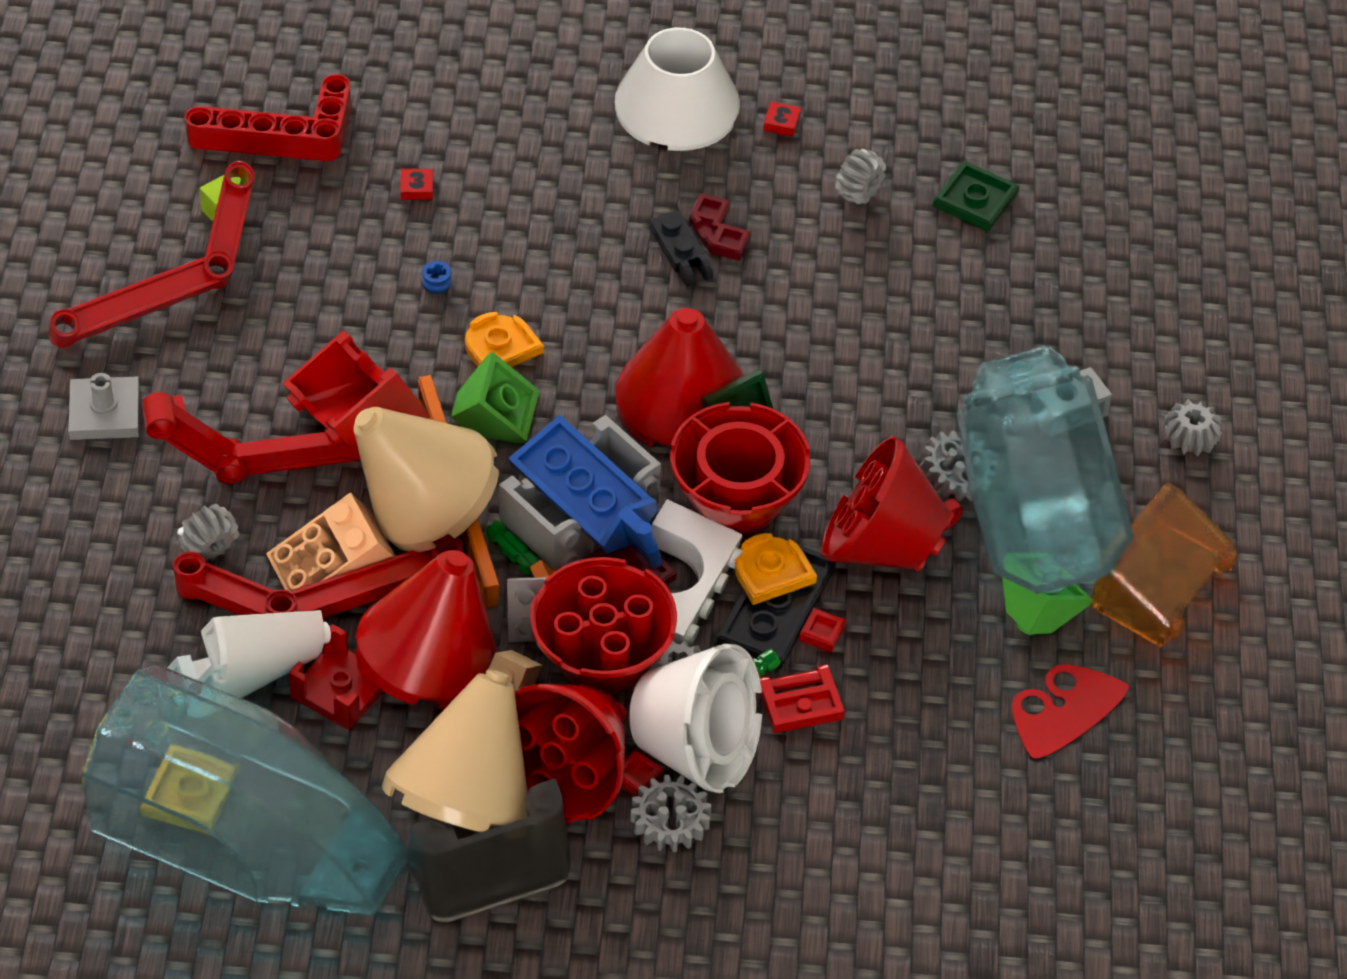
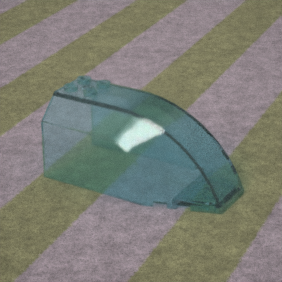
[957,345,1134,594]
[82,665,410,915]

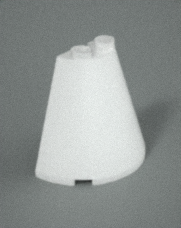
[166,610,331,717]

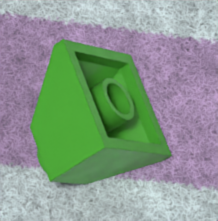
[451,352,540,444]
[1001,557,1093,635]

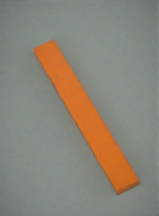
[418,375,499,608]

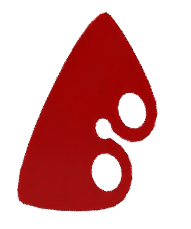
[1012,664,1129,759]

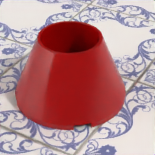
[670,402,810,538]

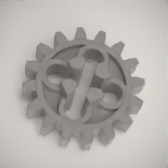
[919,431,993,502]
[630,775,711,852]

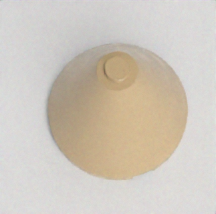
[353,407,499,552]
[382,669,531,836]

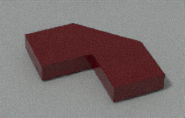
[689,193,751,261]

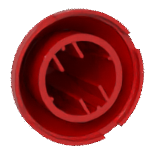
[615,308,745,447]
[355,550,498,709]

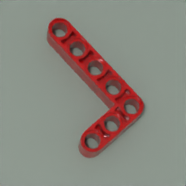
[185,74,351,161]

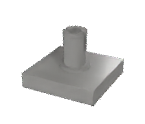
[68,373,140,440]

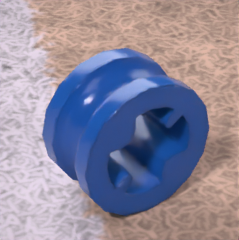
[422,261,452,293]

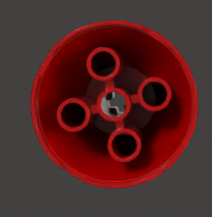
[821,436,954,572]
[530,557,677,696]
[514,683,627,824]

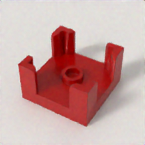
[289,624,384,731]

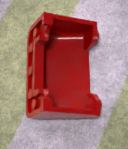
[282,330,430,447]

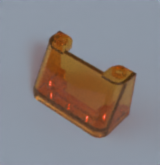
[1090,482,1238,648]

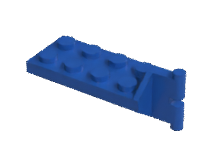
[508,415,662,568]

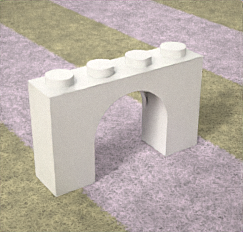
[651,499,744,646]

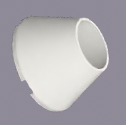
[615,28,740,151]
[629,644,762,793]

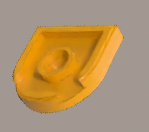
[465,312,544,367]
[734,533,817,605]

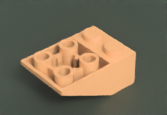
[266,492,395,591]

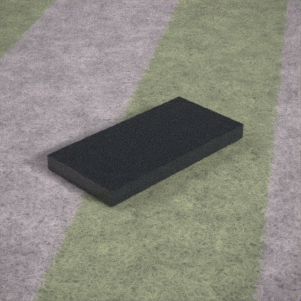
[716,535,837,669]

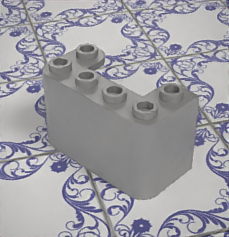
[499,415,661,571]

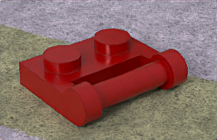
[758,664,845,734]

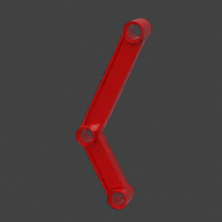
[48,161,254,348]
[142,392,361,484]
[173,534,463,618]

